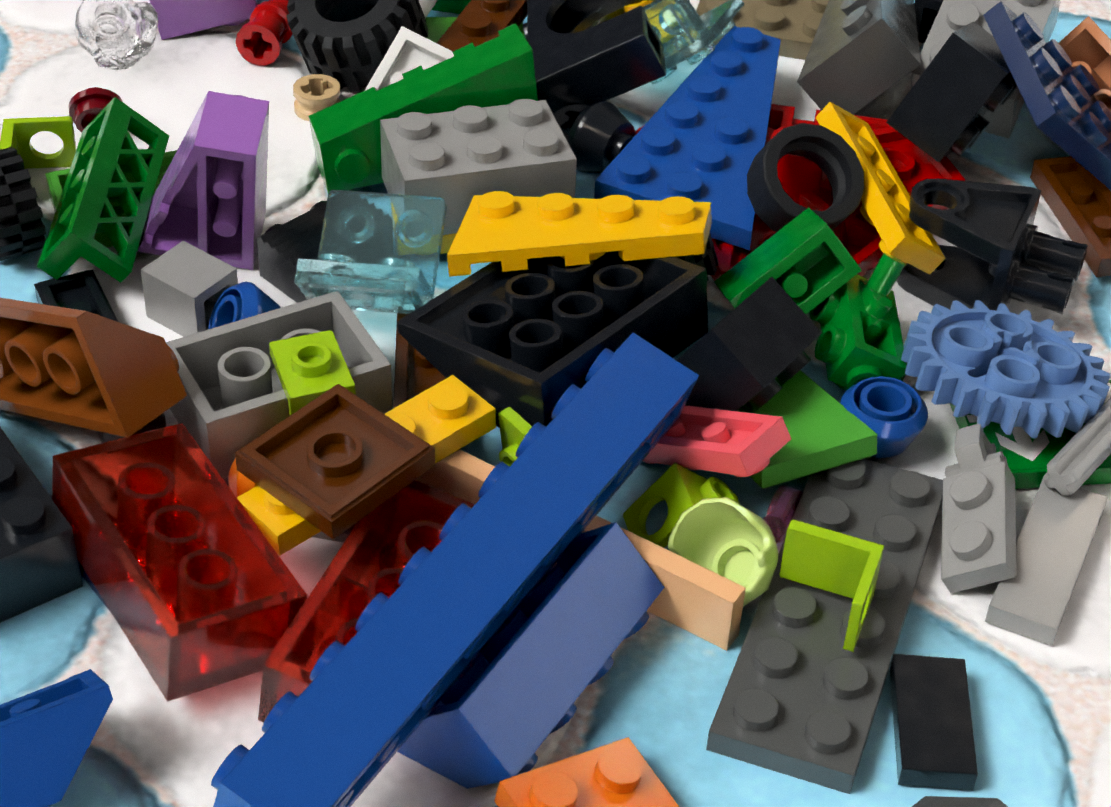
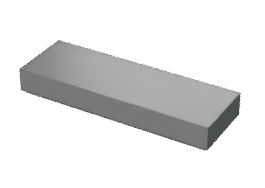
[985,479,1108,645]

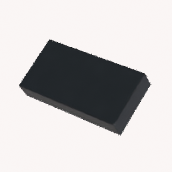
[890,654,978,791]

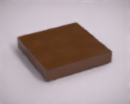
[235,384,435,539]

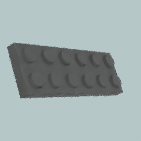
[706,459,943,794]

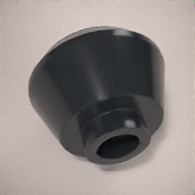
[568,101,635,173]

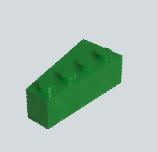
[308,23,538,194]

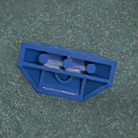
[0,669,113,807]

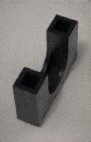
[523,0,666,113]

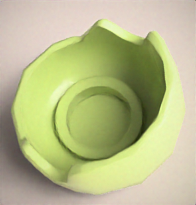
[668,497,778,607]

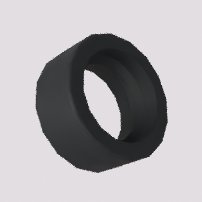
[747,123,864,232]

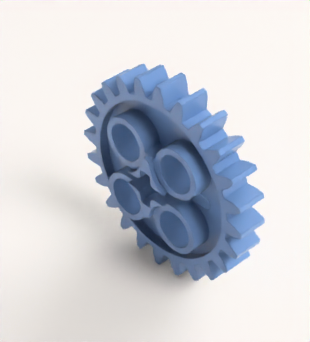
[901,300,1110,438]

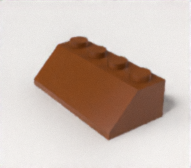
[0,298,187,438]

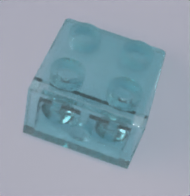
[642,0,744,85]
[294,190,447,314]

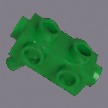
[809,253,907,391]

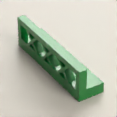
[37,97,169,283]

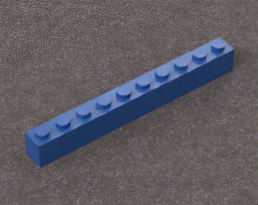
[211,333,699,807]

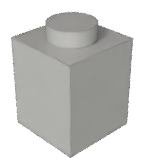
[140,241,238,337]

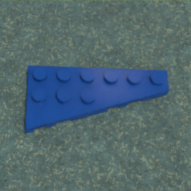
[594,26,781,250]

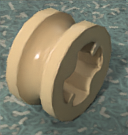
[293,74,341,121]

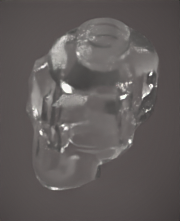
[74,0,158,71]

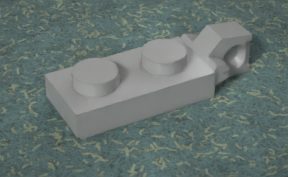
[941,423,1017,593]

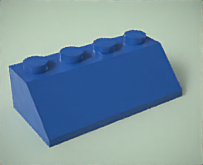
[397,522,665,789]

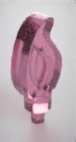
[762,485,802,544]

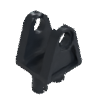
[896,178,1088,315]

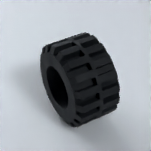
[287,0,428,92]

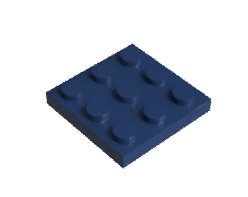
[983,1,1111,190]

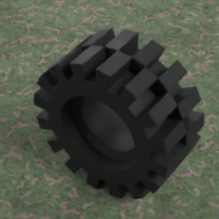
[0,147,46,261]

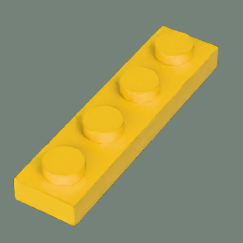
[816,102,946,275]
[236,375,496,556]

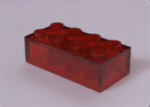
[52,423,308,702]

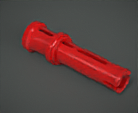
[236,0,293,66]

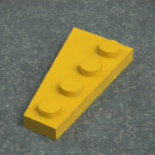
[447,191,712,277]

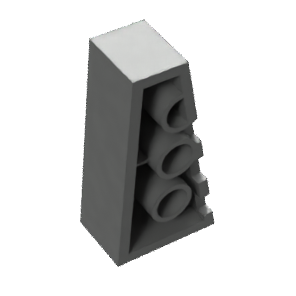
[797,0,921,115]

